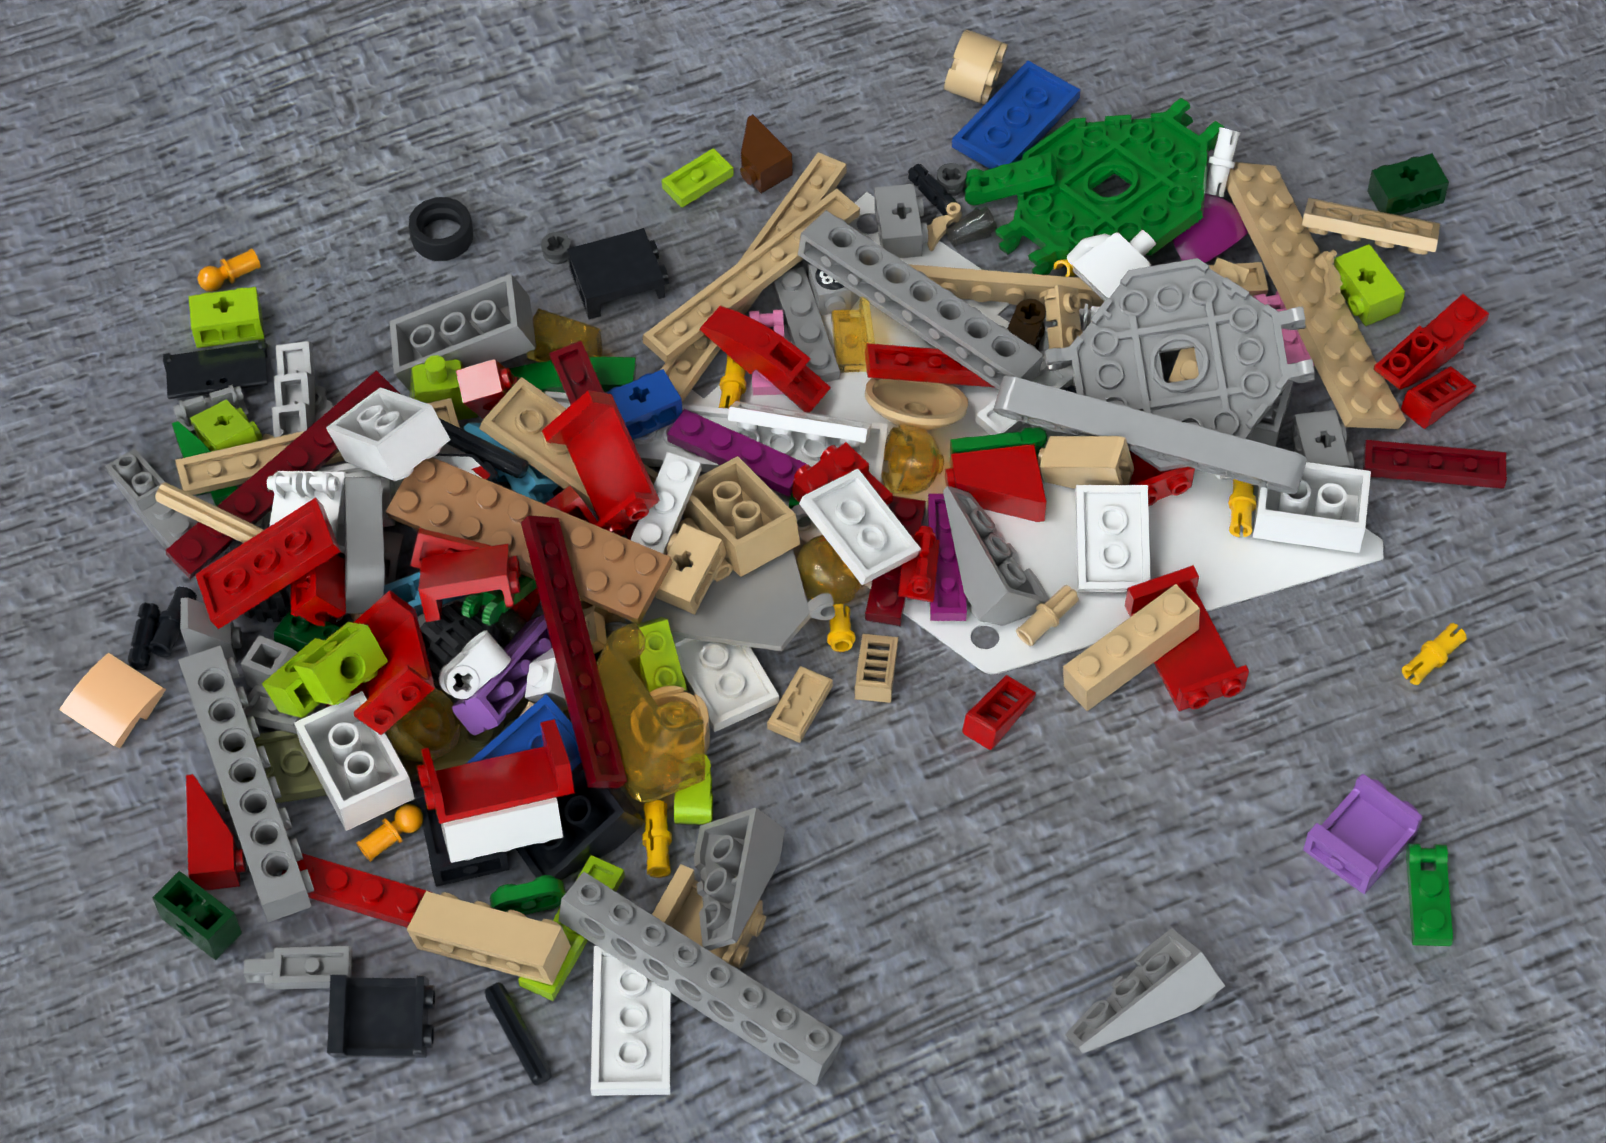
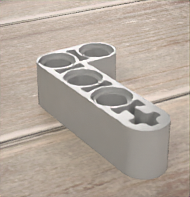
[343,477,385,614]

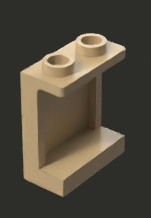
[652,864,766,968]

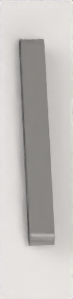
[993,376,1307,494]

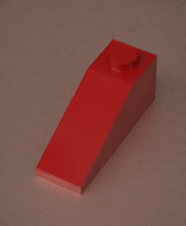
[186,774,246,891]

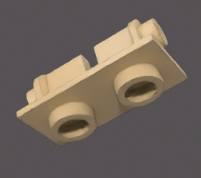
[1044,285,1083,349]

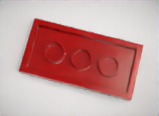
[195,497,341,629]

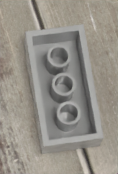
[389,274,536,391]

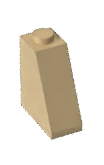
[1037,436,1134,489]

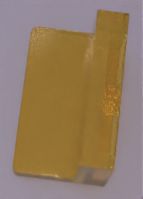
[831,295,875,373]

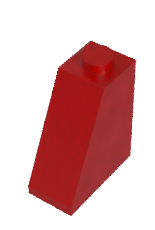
[944,444,1046,522]

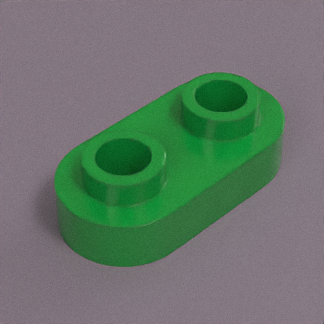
[489,875,566,915]

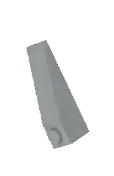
[943,486,1049,626]
[694,808,785,951]
[1065,928,1225,1054]

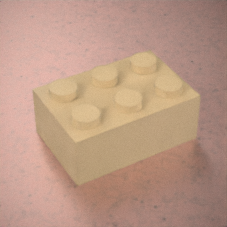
[683,456,800,577]

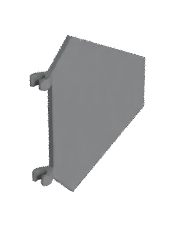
[625,505,835,651]

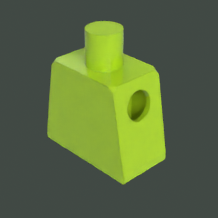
[410,355,478,420]

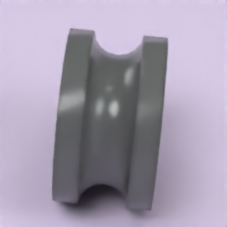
[937,163,966,196]
[541,232,571,264]

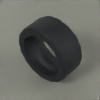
[408,197,473,261]

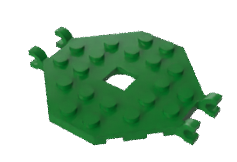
[995,98,1225,275]

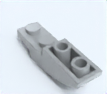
[105,449,197,549]

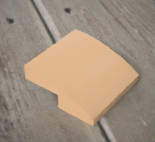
[59,653,166,748]

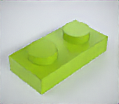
[661,148,734,208]

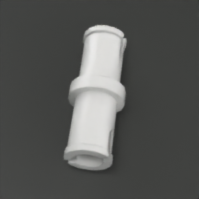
[1205,127,1241,197]

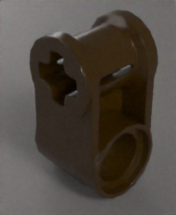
[1007,299,1046,350]

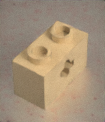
[655,523,727,614]

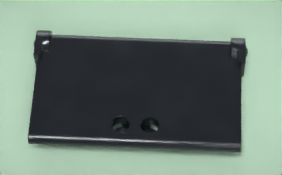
[163,339,268,399]

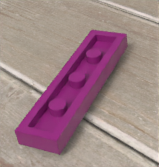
[667,409,806,497]
[928,494,967,621]

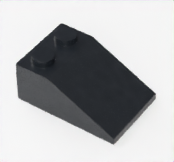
[515,762,645,880]

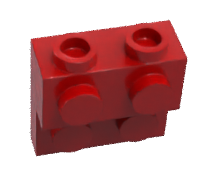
[793,442,893,506]

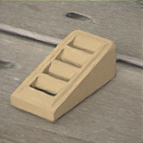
[855,634,898,703]

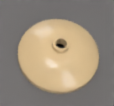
[864,378,968,431]

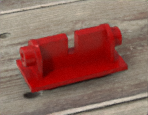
[898,526,940,603]

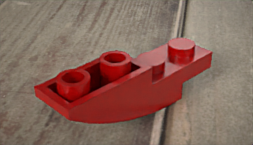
[1373,294,1489,390]
[699,306,831,413]

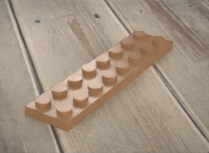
[385,457,673,625]

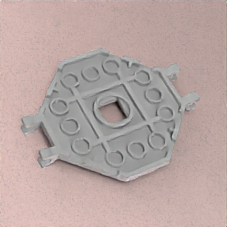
[1045,258,1315,471]

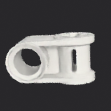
[438,630,511,699]

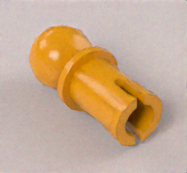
[197,248,261,292]
[356,804,423,862]

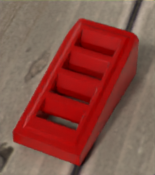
[1401,366,1476,428]
[962,675,1036,750]

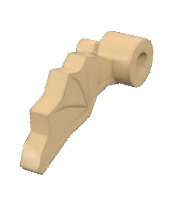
[927,202,962,251]
[1315,250,1343,299]

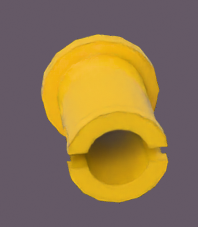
[827,604,856,652]

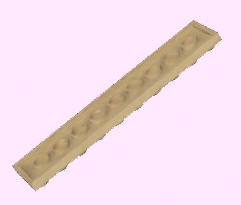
[1226,162,1406,429]

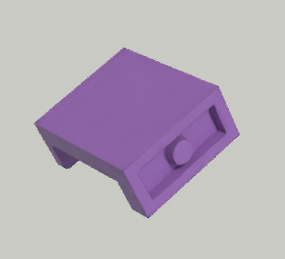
[1303,774,1423,895]

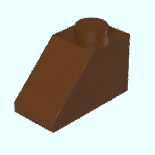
[740,114,793,194]

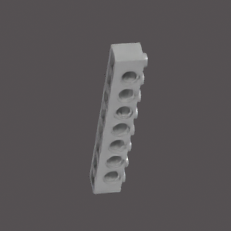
[798,210,1044,390]
[178,645,314,922]
[559,871,843,1086]

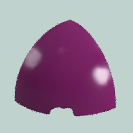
[1172,193,1248,263]

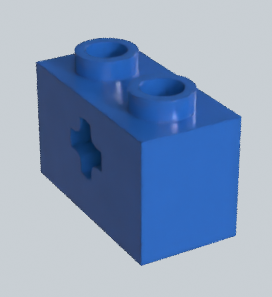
[607,369,683,440]

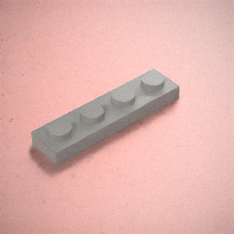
[772,267,840,382]

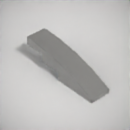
[272,341,315,438]

